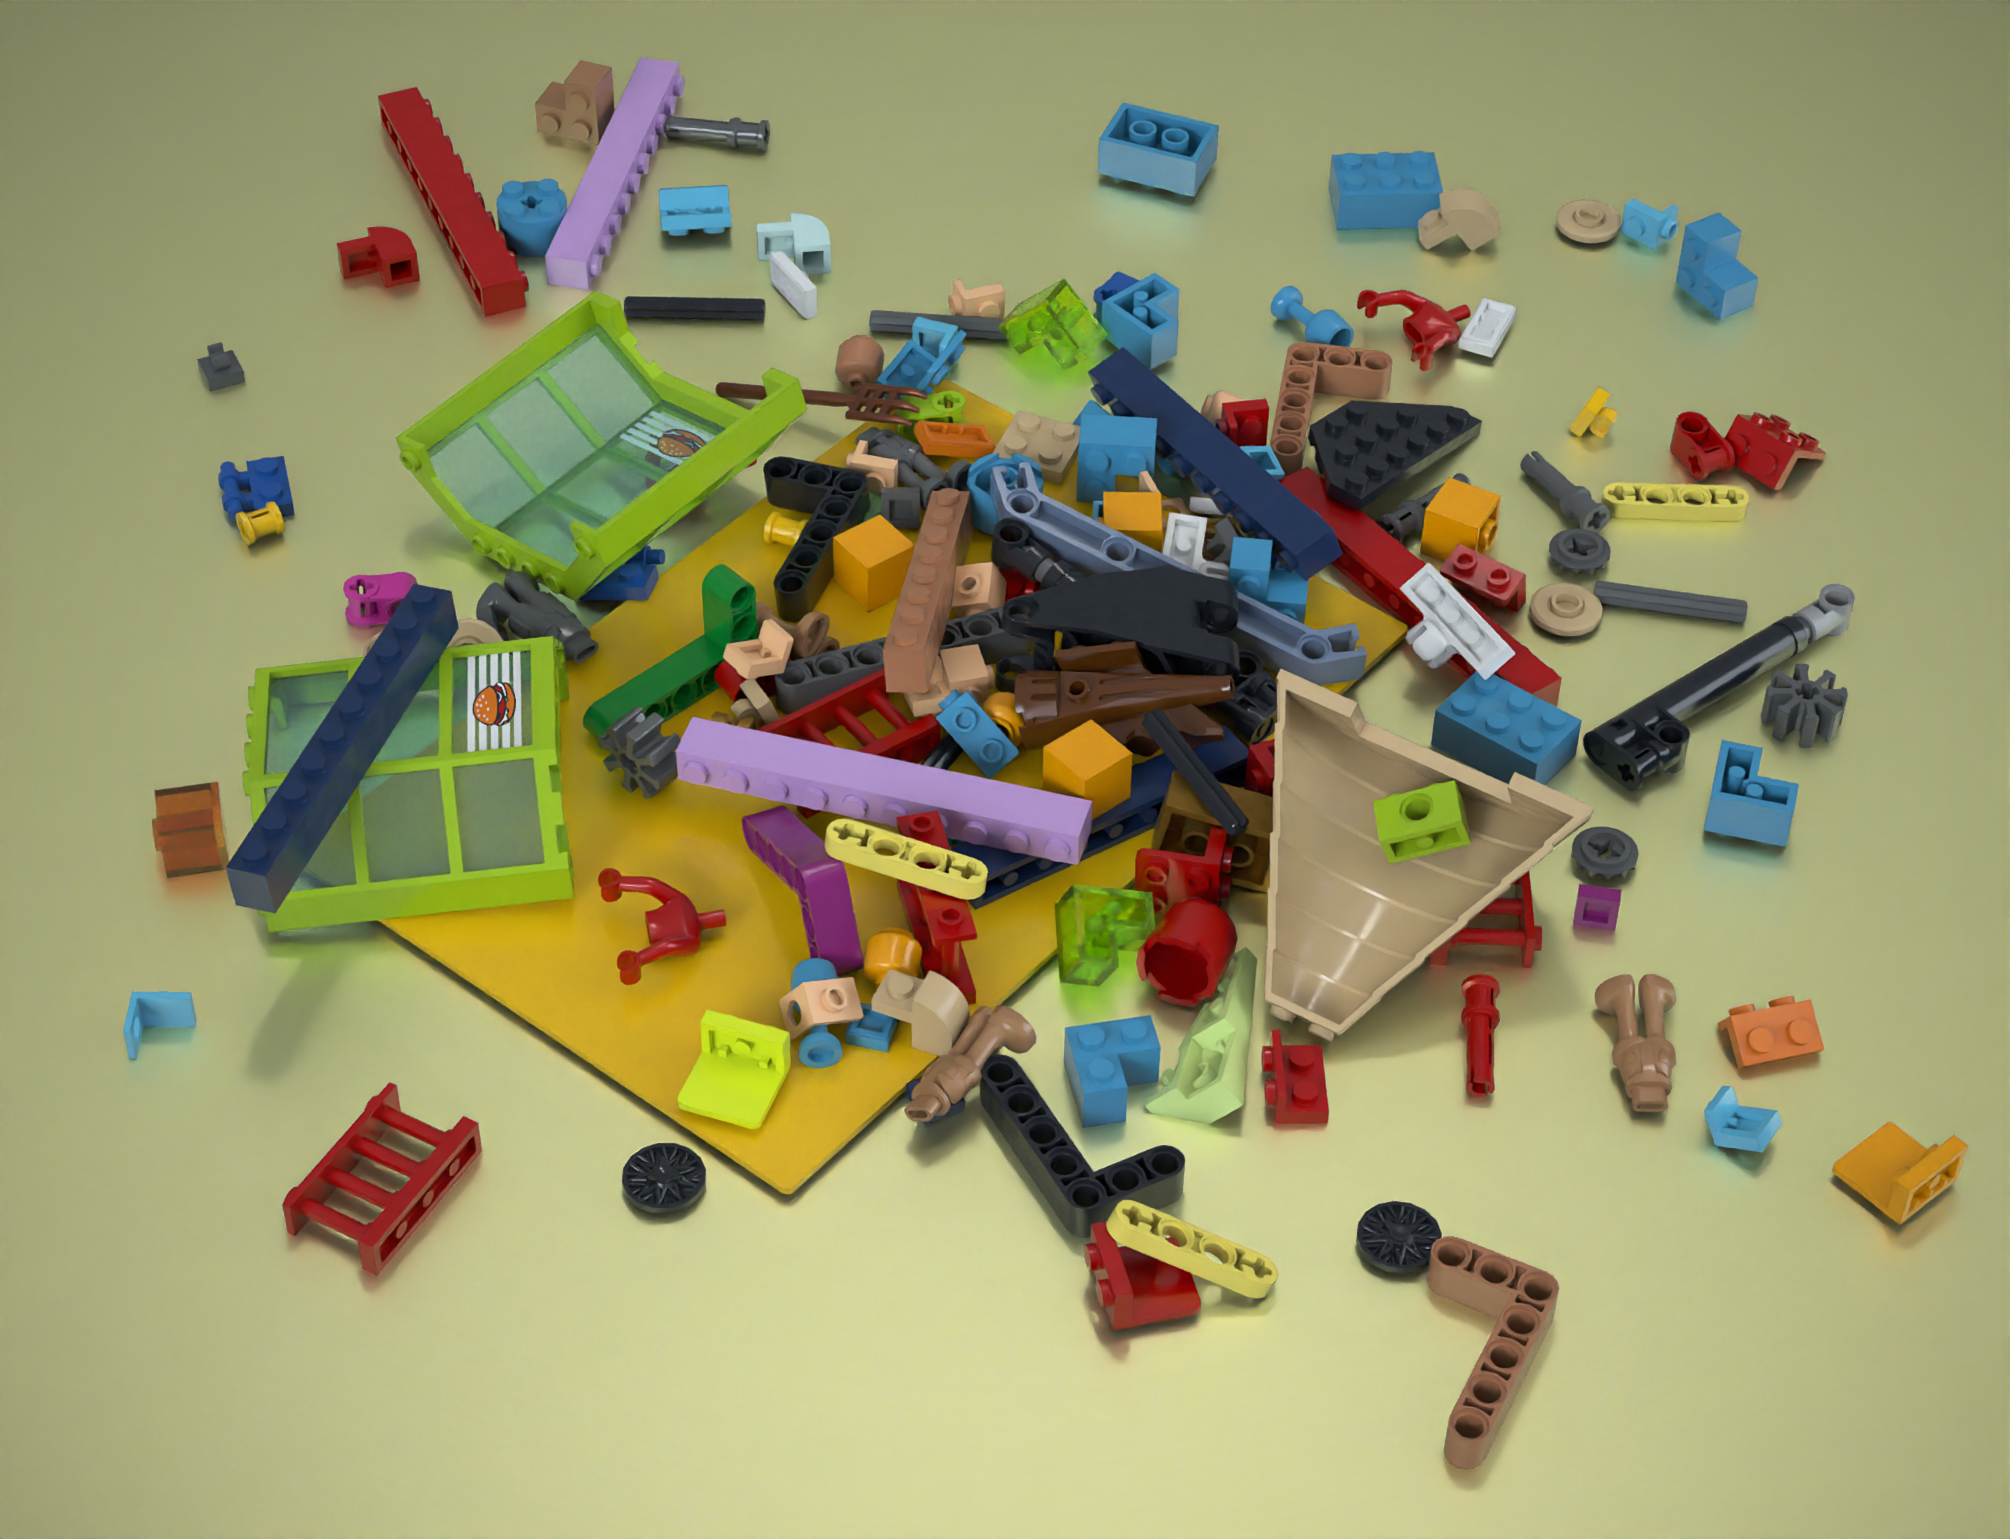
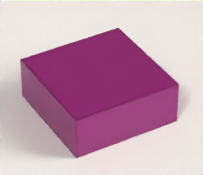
[1573,884,1622,931]

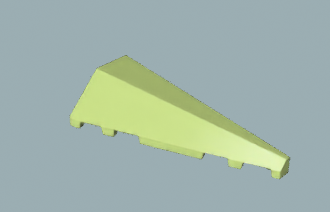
[1145,947,1257,1124]

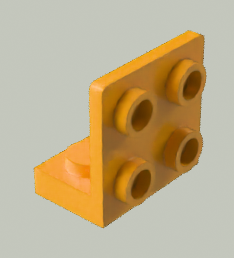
[1832,1122,1968,1225]

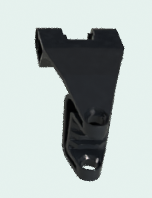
[994,566,1240,694]

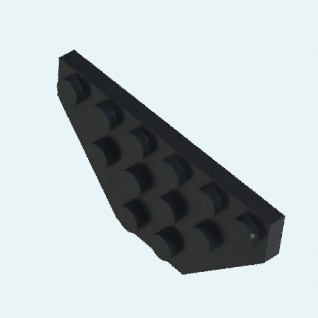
[1308,400,1482,511]

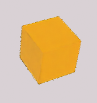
[1420,477,1501,562]
[1097,492,1163,553]
[833,515,915,612]
[1042,719,1132,820]

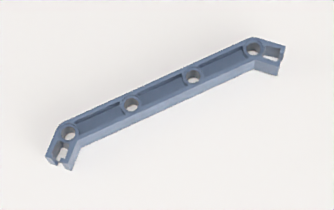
[990,461,1367,686]

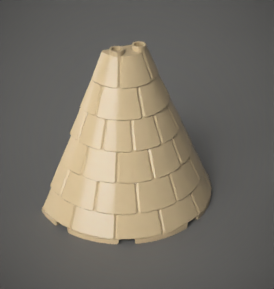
[1264,669,1594,1042]

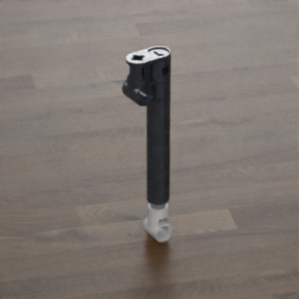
[1583,584,1855,791]

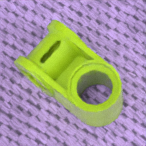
[895,390,968,443]

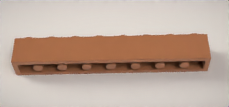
[883,488,973,693]

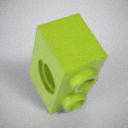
[1373,780,1471,864]

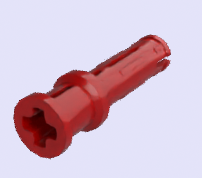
[1461,974,1500,1097]

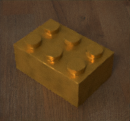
[1150,770,1273,893]

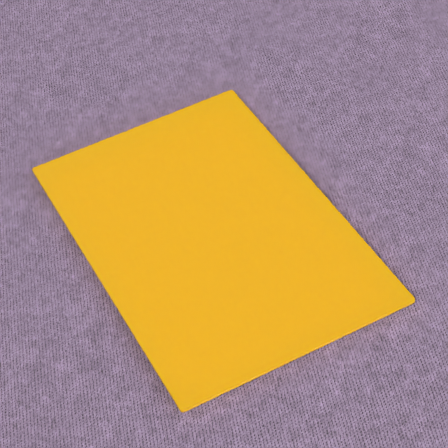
[304,378,1408,1194]

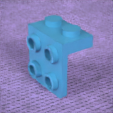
[874,329,967,400]

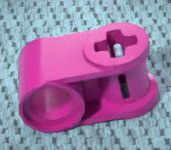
[343,572,418,627]

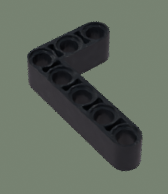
[763,456,870,622]
[980,1054,1185,1238]

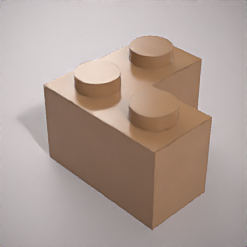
[535,60,615,145]

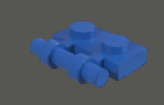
[218,456,295,521]
[578,546,665,600]

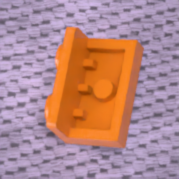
[1717,996,1825,1069]

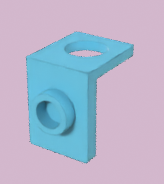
[123,991,197,1059]

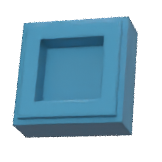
[846,1002,900,1052]

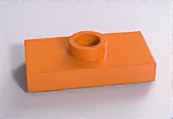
[913,421,996,458]

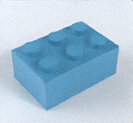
[1098,102,1219,196]
[1329,151,1443,230]
[1431,671,1582,785]

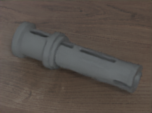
[665,115,770,151]
[1520,451,1611,533]
[1376,473,1471,542]

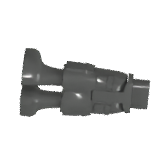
[476,571,598,663]

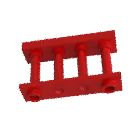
[758,668,940,819]
[896,810,977,1005]
[1429,871,1542,968]
[282,1082,482,1276]

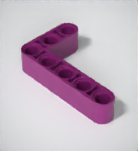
[742,805,864,976]

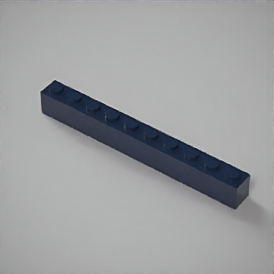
[1088,347,1343,581]
[226,584,459,914]

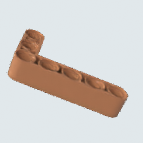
[1270,342,1393,478]
[1426,1236,1559,1470]

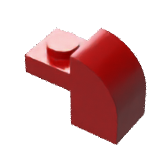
[336,226,420,288]

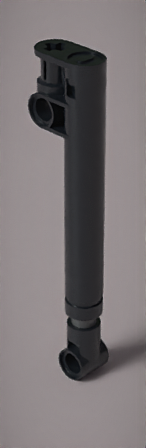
[990,518,1277,746]

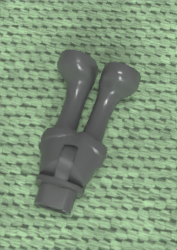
[855,427,972,511]

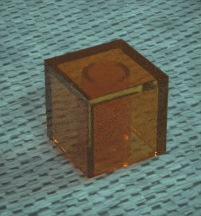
[152,782,230,878]

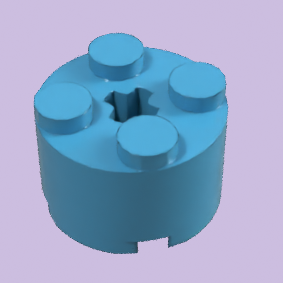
[496,179,567,257]
[967,453,1044,535]

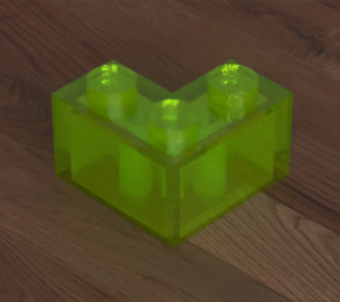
[998,279,1108,370]
[1054,884,1155,987]

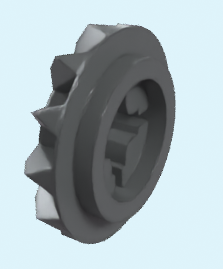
[1548,529,1611,575]
[1571,826,1639,881]

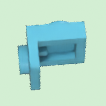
[1621,198,1679,249]
[912,317,962,368]
[1704,1086,1782,1152]

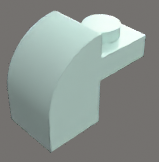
[756,213,831,275]

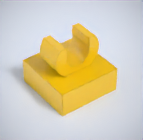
[1569,387,1619,438]

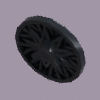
[622,1143,706,1213]
[1356,1201,1442,1274]

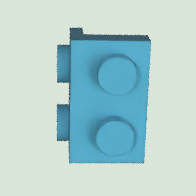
[659,185,732,236]

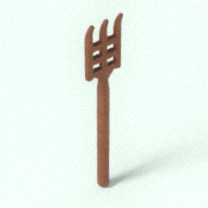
[715,382,928,427]

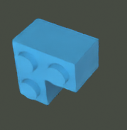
[1676,212,1759,319]
[1101,273,1180,370]
[1076,414,1157,502]
[1229,537,1308,624]
[1704,740,1799,847]
[1064,1015,1161,1128]

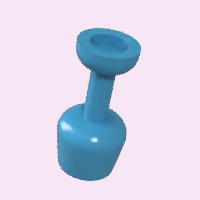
[1271,286,1354,347]
[790,958,843,1068]

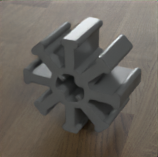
[1761,664,1848,748]
[598,707,681,798]

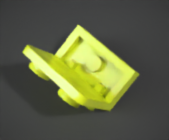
[678,1010,791,1129]

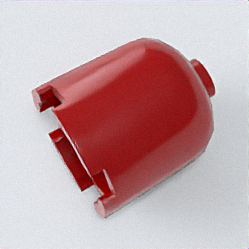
[1136,899,1238,1007]

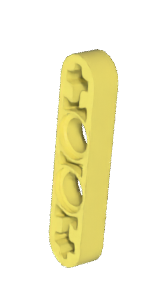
[1601,482,1750,522]
[824,819,988,900]
[1106,1200,1279,1299]

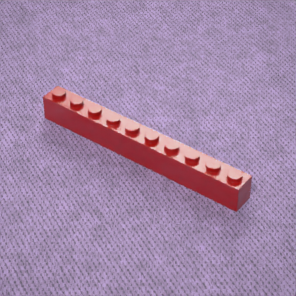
[378,87,529,317]
[1278,466,1562,707]

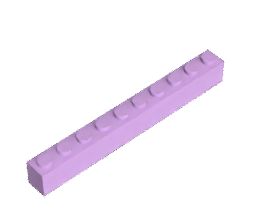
[545,57,685,290]
[676,717,1092,865]

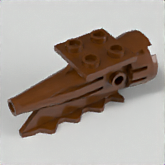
[1015,641,1235,757]

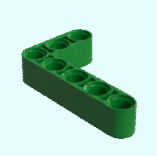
[583,564,758,738]

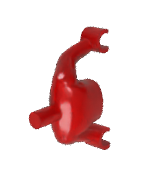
[1357,290,1471,371]
[598,868,727,985]

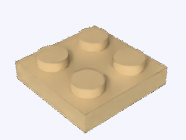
[992,411,1080,484]

